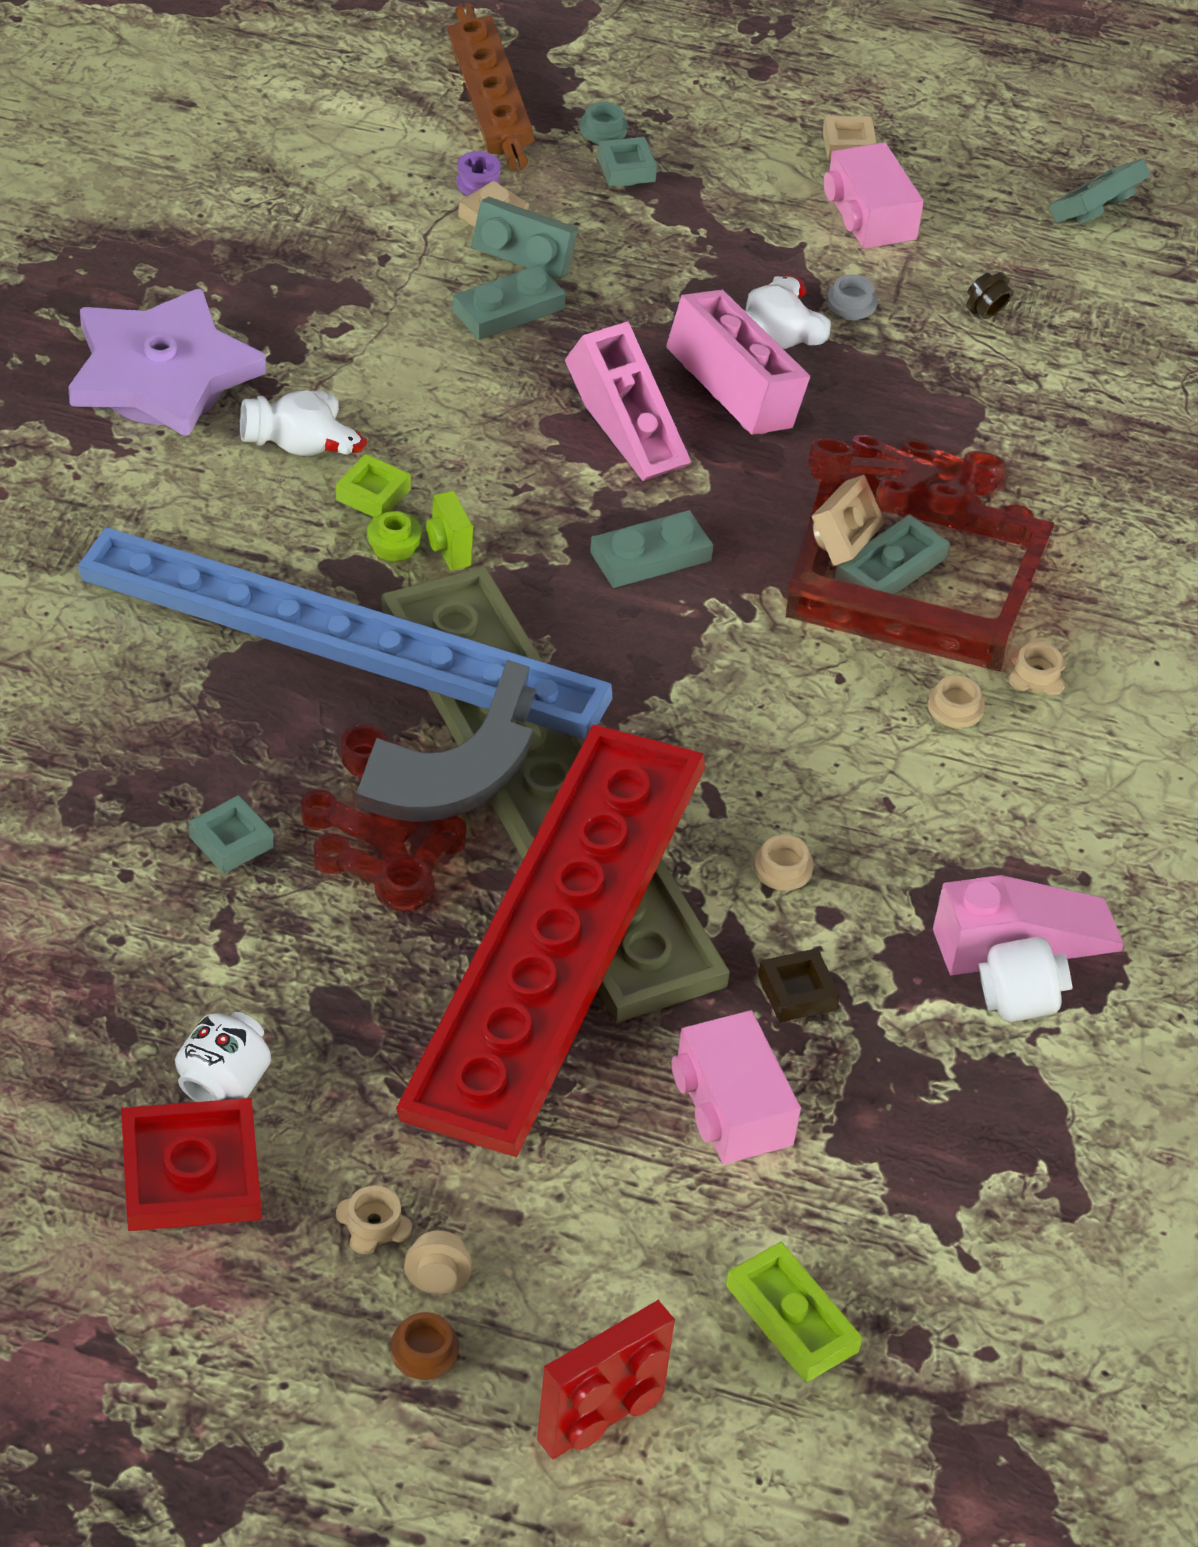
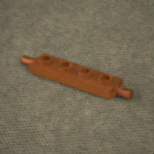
[447,3,535,171]

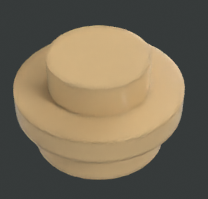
[927,675,985,728]
[753,834,814,891]
[404,1231,472,1294]

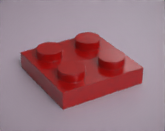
[121,1098,262,1231]
[537,1299,675,1460]

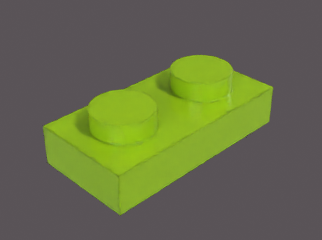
[726,1241,863,1383]

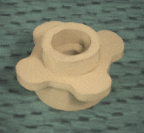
[1009,642,1066,695]
[336,1185,412,1254]

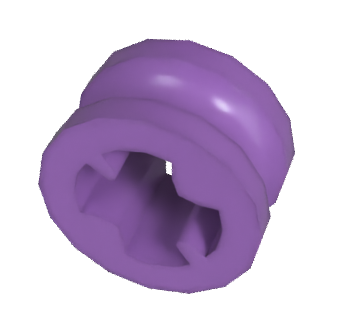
[457,151,501,195]

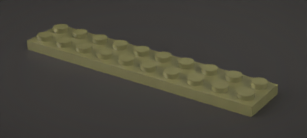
[381,566,730,1023]

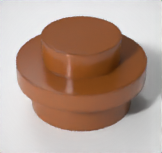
[391,1312,459,1380]

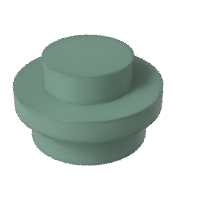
[580,102,628,145]

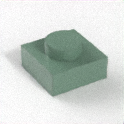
[597,137,657,186]
[189,795,273,874]

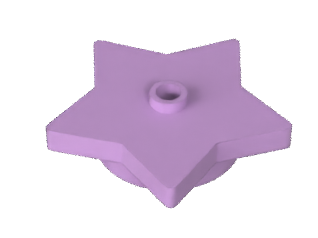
[68,289,266,436]

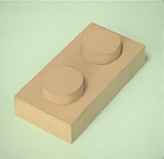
[811,475,885,566]

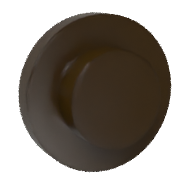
[966,272,1014,319]

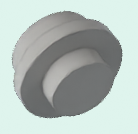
[827,274,878,320]

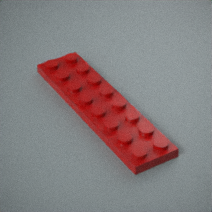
[396,724,705,1158]

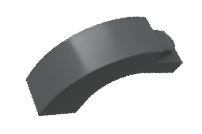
[356,660,536,822]

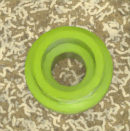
[367,511,422,562]

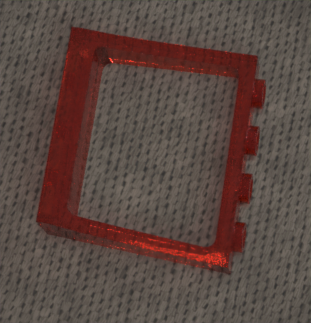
[786,466,1054,672]

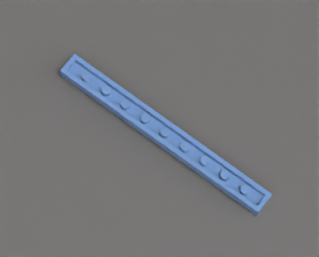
[78,527,613,740]

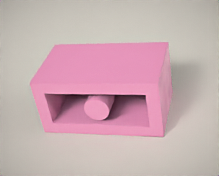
[824,142,924,249]
[671,1010,801,1165]

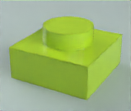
[336,453,411,517]
[426,490,473,571]

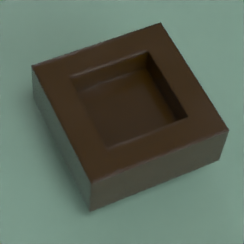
[758,948,840,1023]

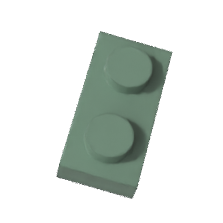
[1048,158,1151,224]
[471,197,578,279]
[452,265,566,340]
[590,510,713,588]
[834,514,950,608]

